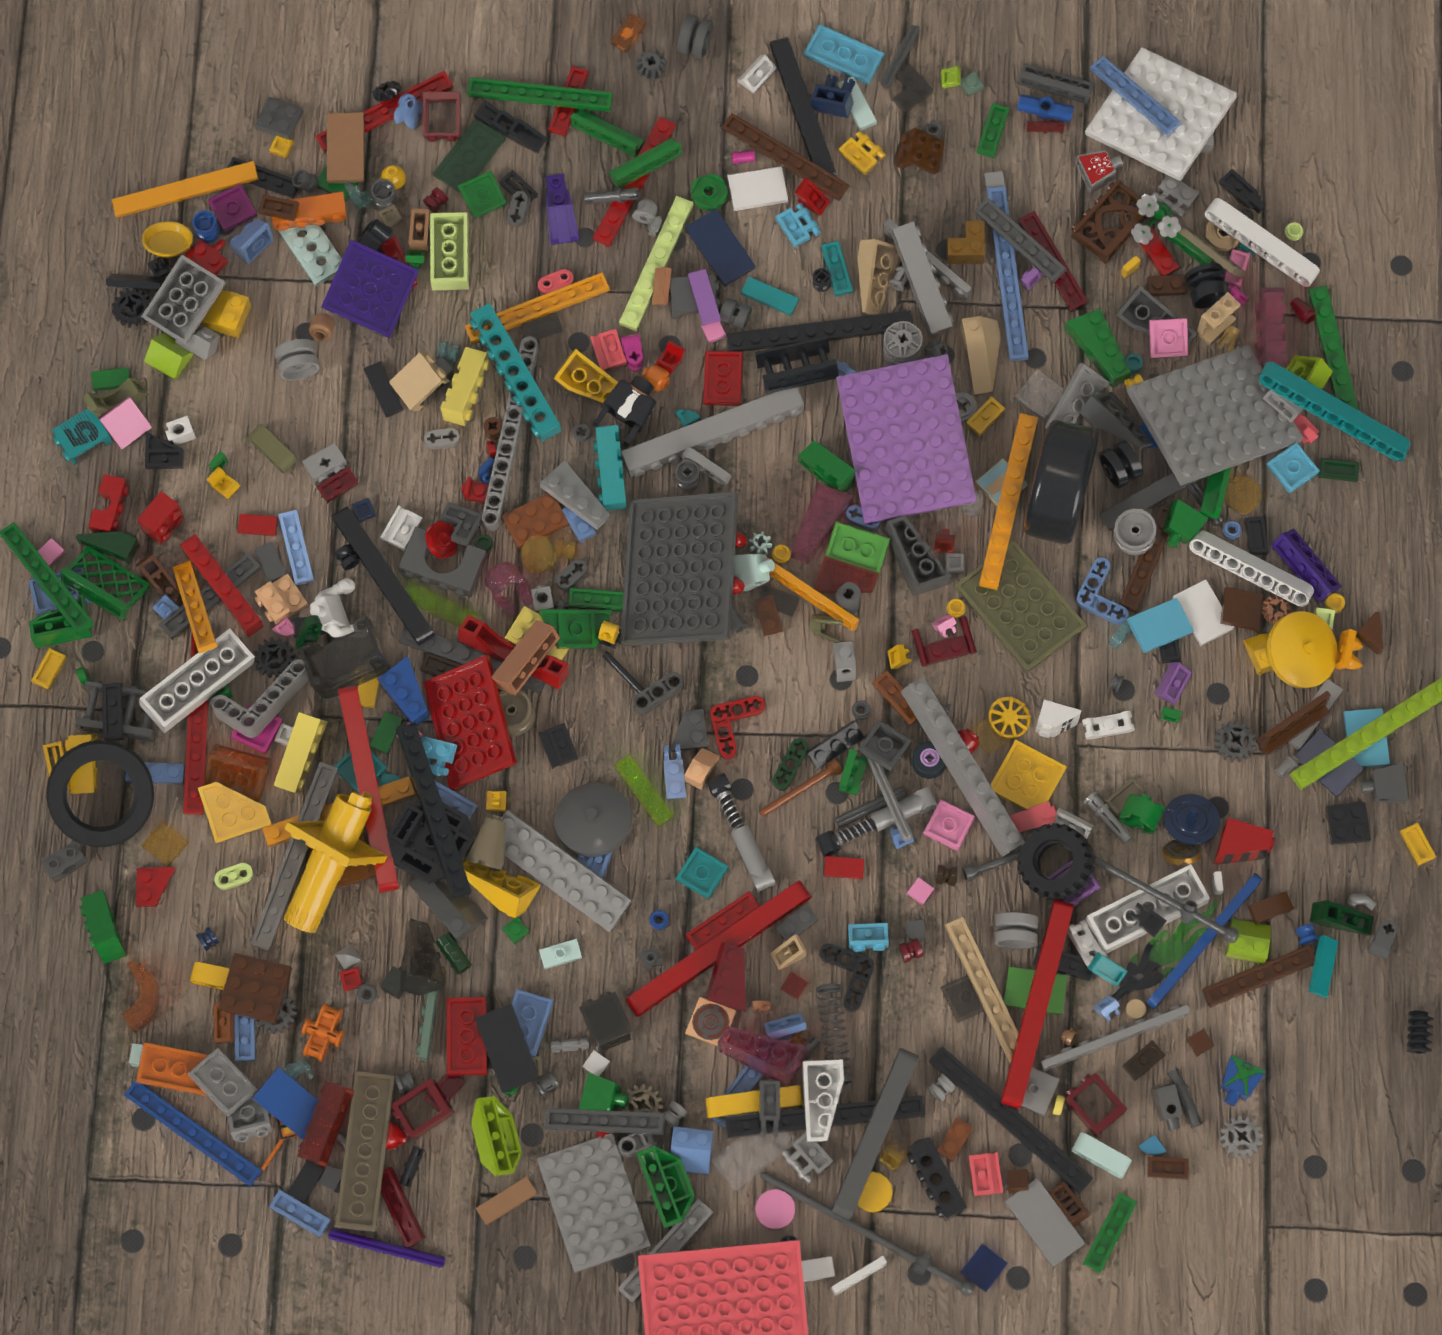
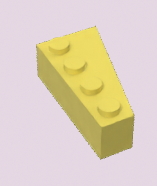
[441,347,490,426]
[273,712,328,794]

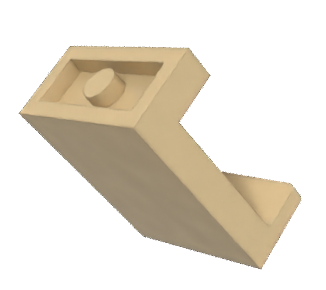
[1196,292,1240,346]
[389,352,449,411]

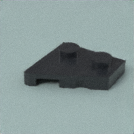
[145,433,184,469]

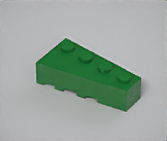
[1064,308,1131,387]

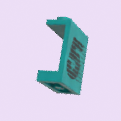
[52,408,113,465]

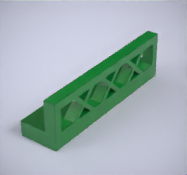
[571,109,644,157]
[609,138,682,188]
[1200,468,1231,520]

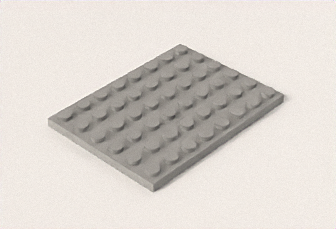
[1126,345,1304,486]

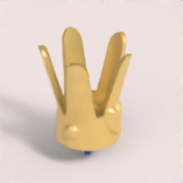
[1217,326,1241,352]

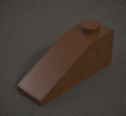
[135,553,183,606]

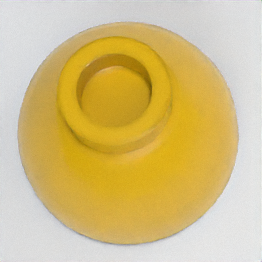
[381,165,406,190]

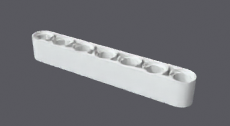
[1204,198,1320,287]
[1189,530,1314,607]

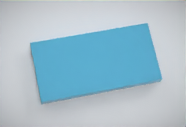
[803,24,885,85]

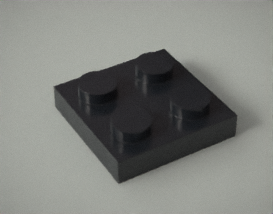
[1326,802,1371,845]

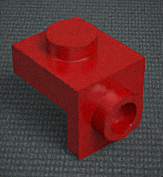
[656,341,685,374]

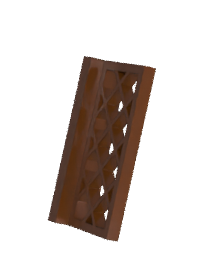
[1256,691,1331,757]

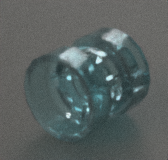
[437,341,460,363]

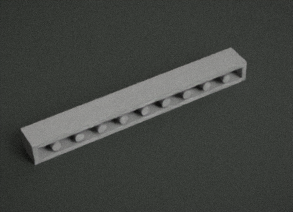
[621,388,804,477]
[901,677,1025,857]

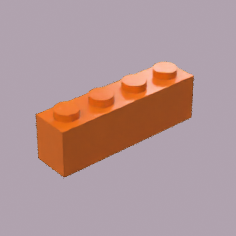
[272,192,348,231]

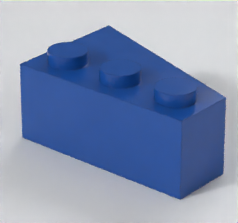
[377,656,429,726]

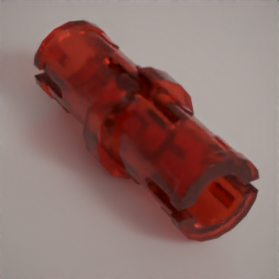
[1026,119,1064,134]

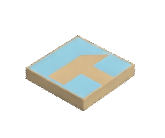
[975,458,1029,507]

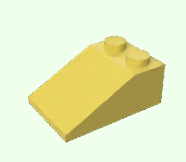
[505,606,569,660]

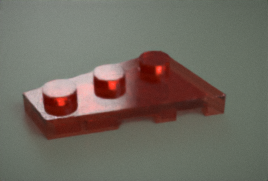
[813,556,879,593]

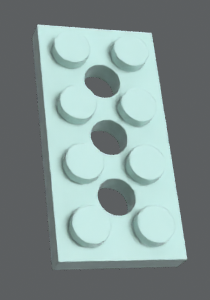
[277,224,342,287]

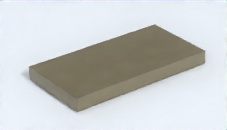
[1179,225,1246,278]

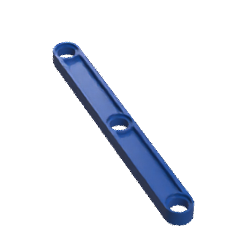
[1146,873,1263,1009]

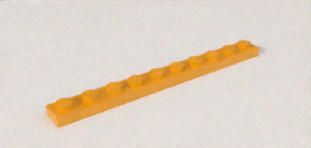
[979,413,1038,590]

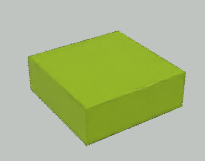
[941,66,961,89]

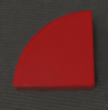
[486,440,496,459]

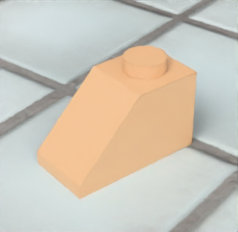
[684,748,719,790]

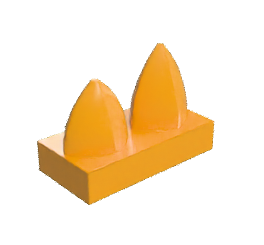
[1334,629,1363,670]

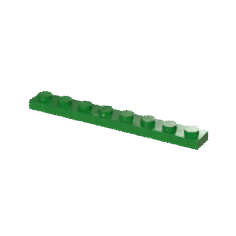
[467,77,613,112]
[1308,285,1359,411]
[0,522,94,635]

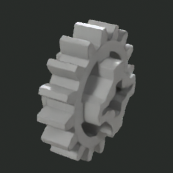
[1219,1115,1263,1160]

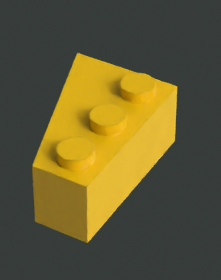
[65,733,98,794]

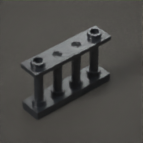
[755,336,839,394]

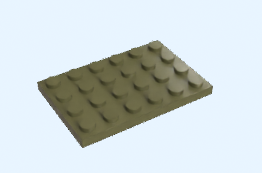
[955,540,1087,673]

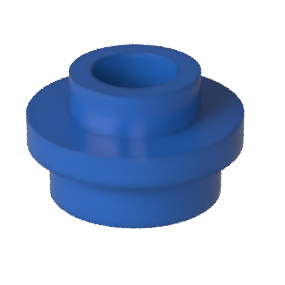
[649,910,669,930]

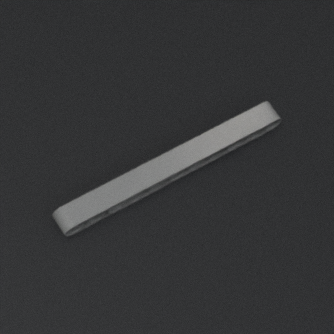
[482,336,539,531]

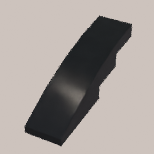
[474,100,548,153]

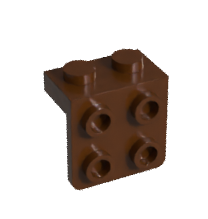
[896,128,944,174]

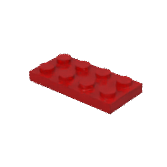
[447,997,487,1076]

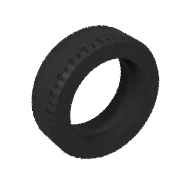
[46,740,154,847]

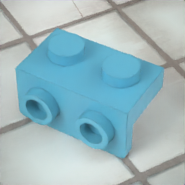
[848,923,889,952]

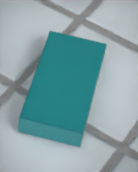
[1087,952,1128,987]

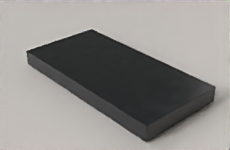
[475,1004,540,1093]

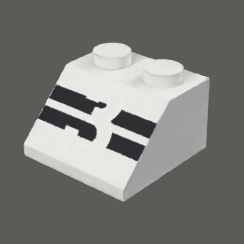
[1035,700,1082,738]

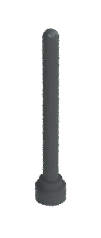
[962,847,1050,882]

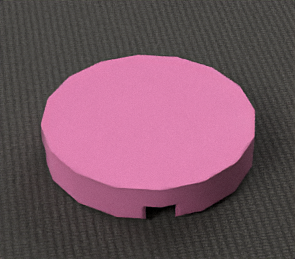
[755,1189,795,1230]

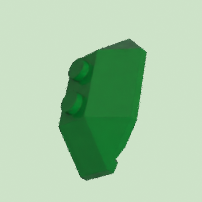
[636,1146,695,1228]

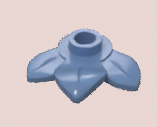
[394,94,423,129]

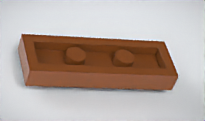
[872,671,918,726]

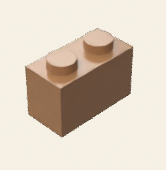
[409,209,430,253]

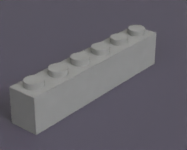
[890,221,953,336]

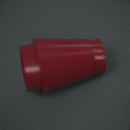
[1290,297,1317,325]

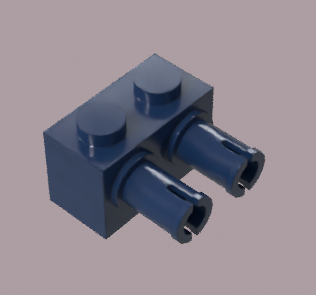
[811,74,856,118]

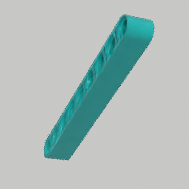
[1259,362,1411,462]

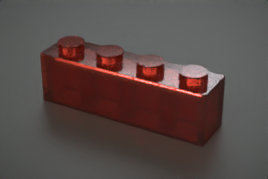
[298,1081,354,1167]

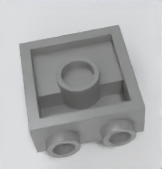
[228,1095,273,1142]

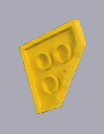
[198,782,272,844]

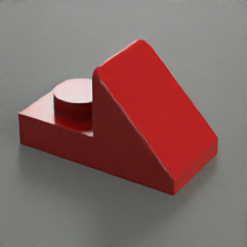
[794,178,830,216]

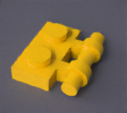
[838,131,886,176]

